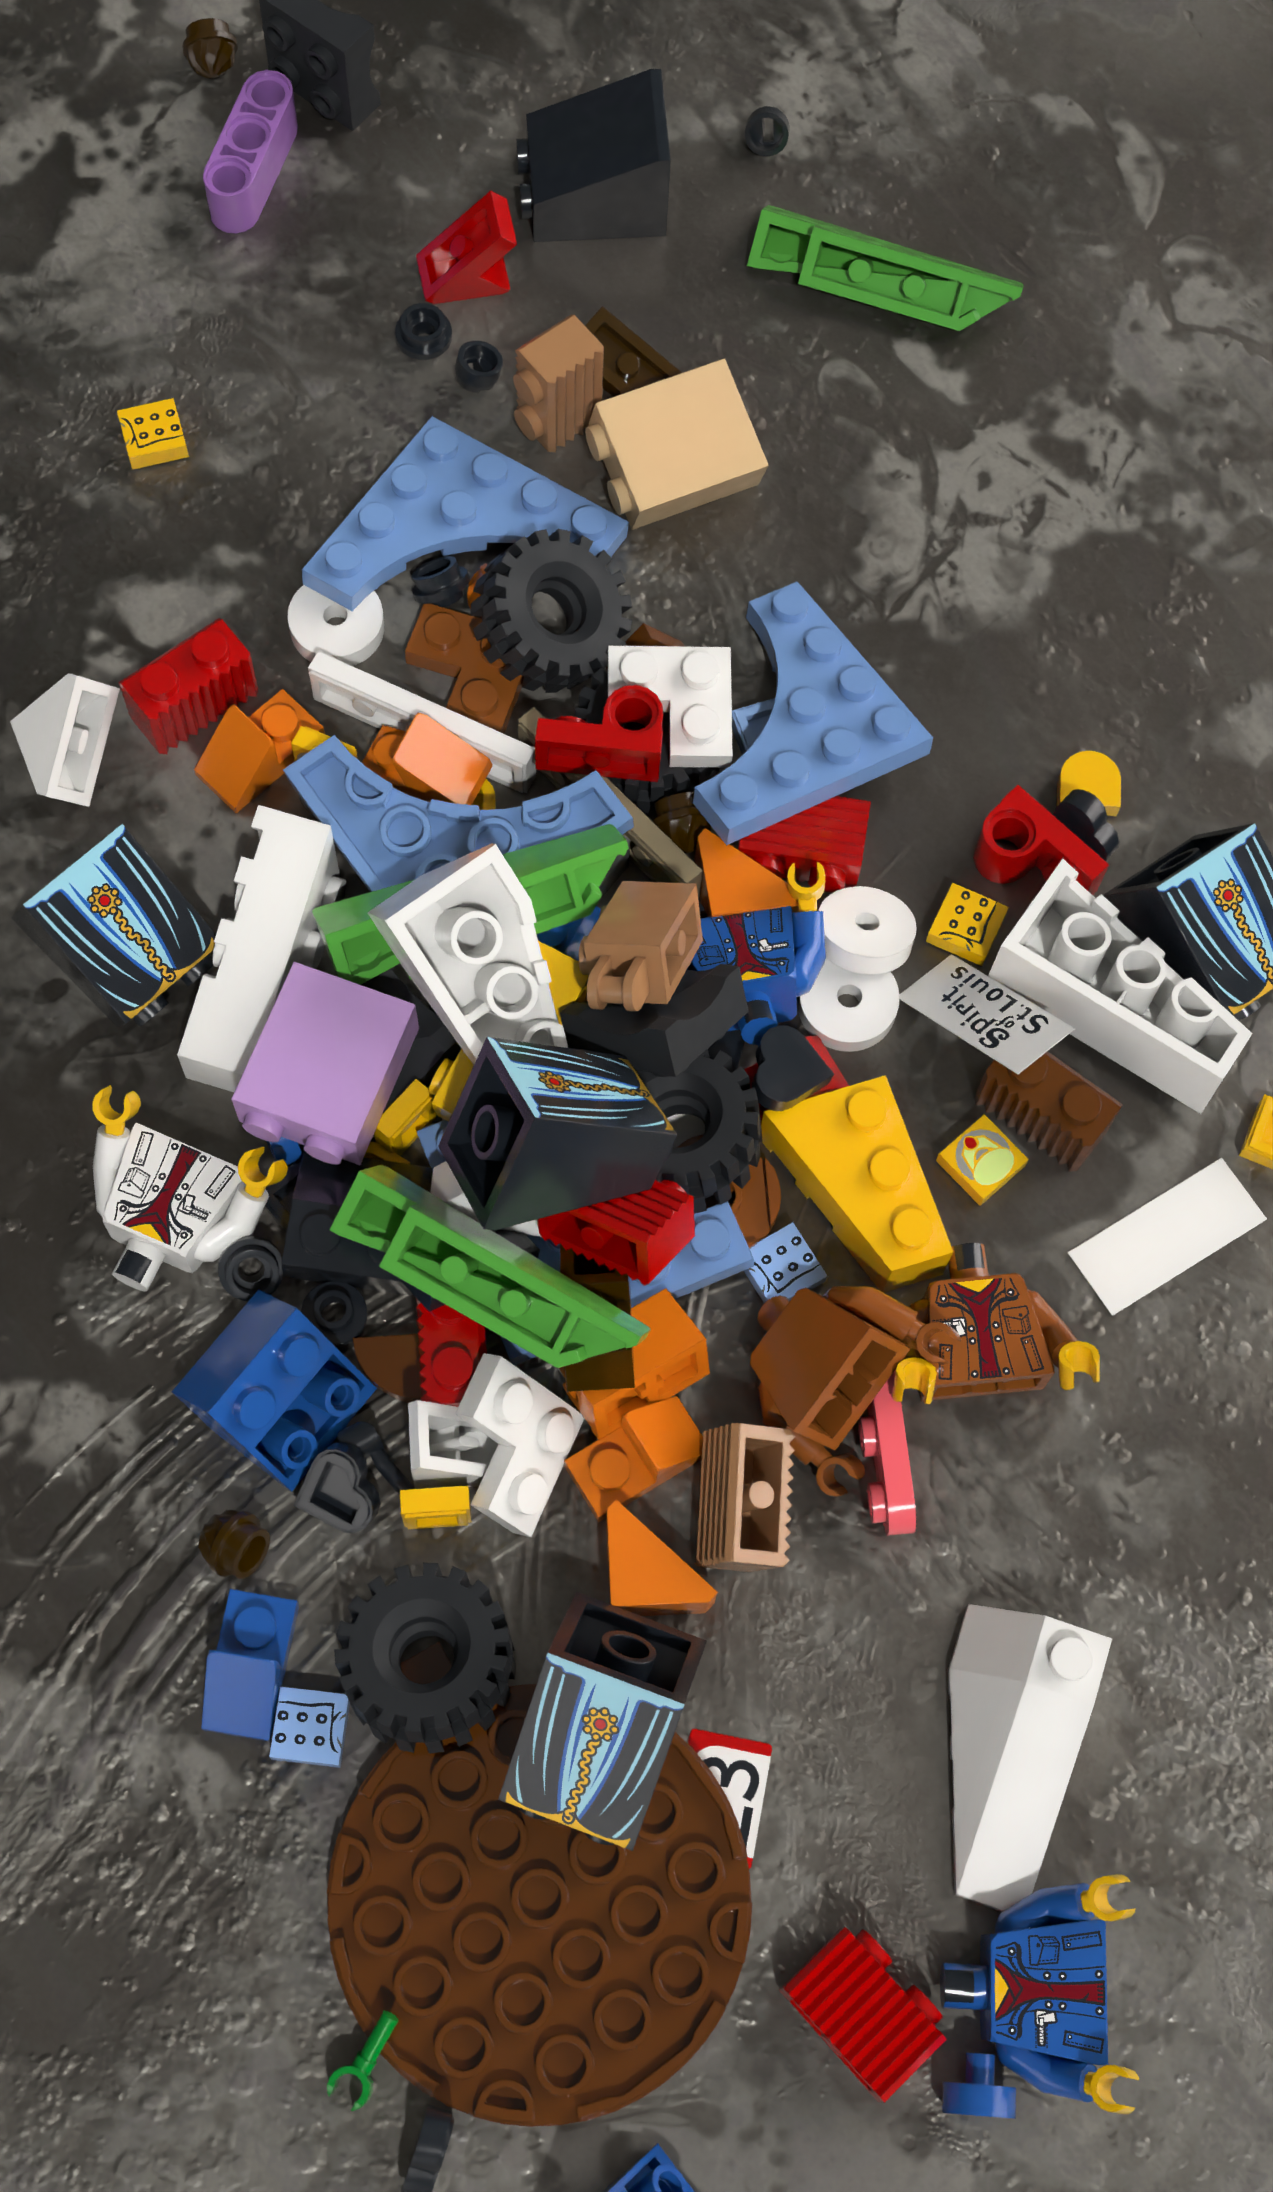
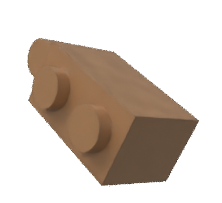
[579,881,703,1011]

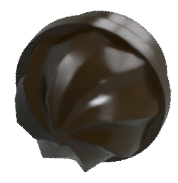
[182,18,238,78]
[652,792,711,853]
[198,1510,270,1579]

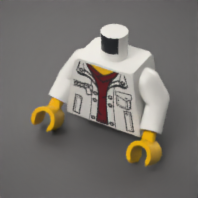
[92,1085,288,1292]

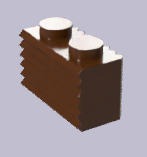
[974,1051,1123,1172]

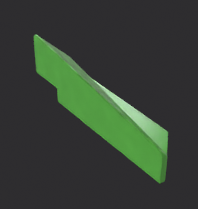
[747,205,1024,331]
[312,824,629,985]
[330,1165,651,1368]

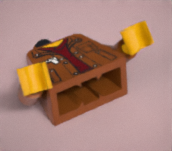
[892,1243,1100,1404]

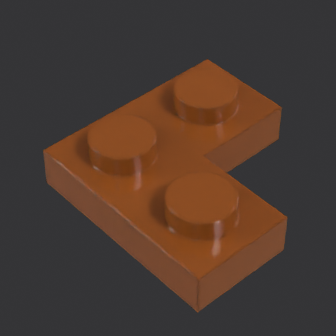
[405,604,524,734]

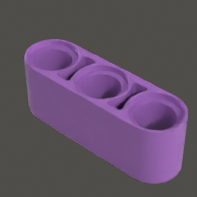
[203,70,298,234]

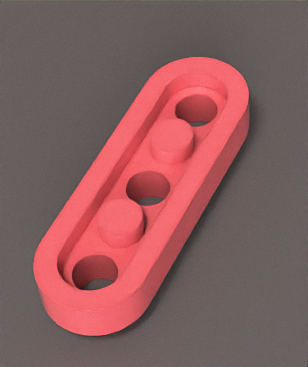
[858,1369,916,1536]

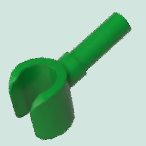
[327,2011,399,2111]

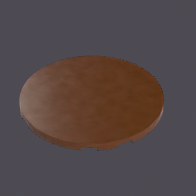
[327,1684,752,2127]

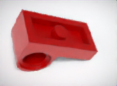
[535,685,663,782]
[973,785,1109,895]

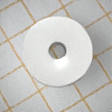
[288,585,384,666]
[819,886,917,975]
[798,958,899,1052]

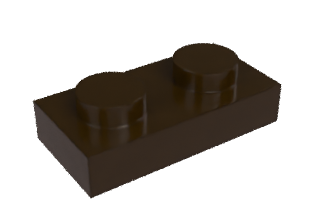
[585,306,682,397]

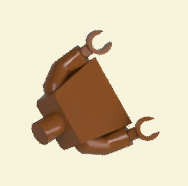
[750,1286,961,1496]

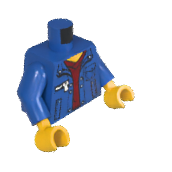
[687,862,826,1045]
[940,1874,1139,2114]

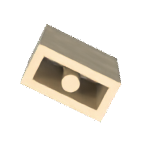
[585,358,769,530]

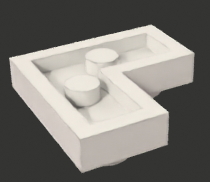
[608,646,732,768]
[455,1353,584,1537]

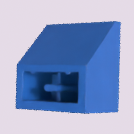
[172,1290,377,1492]

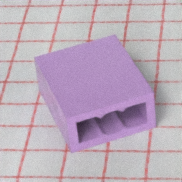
[232,962,419,1165]

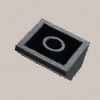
[281,1150,433,1296]

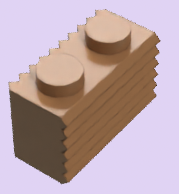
[513,315,604,453]
[696,1423,795,1572]

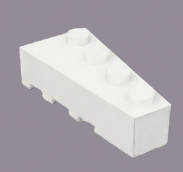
[177,805,346,1092]
[988,859,1252,1114]

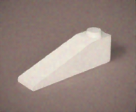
[368,843,568,1065]
[948,1604,1112,1912]

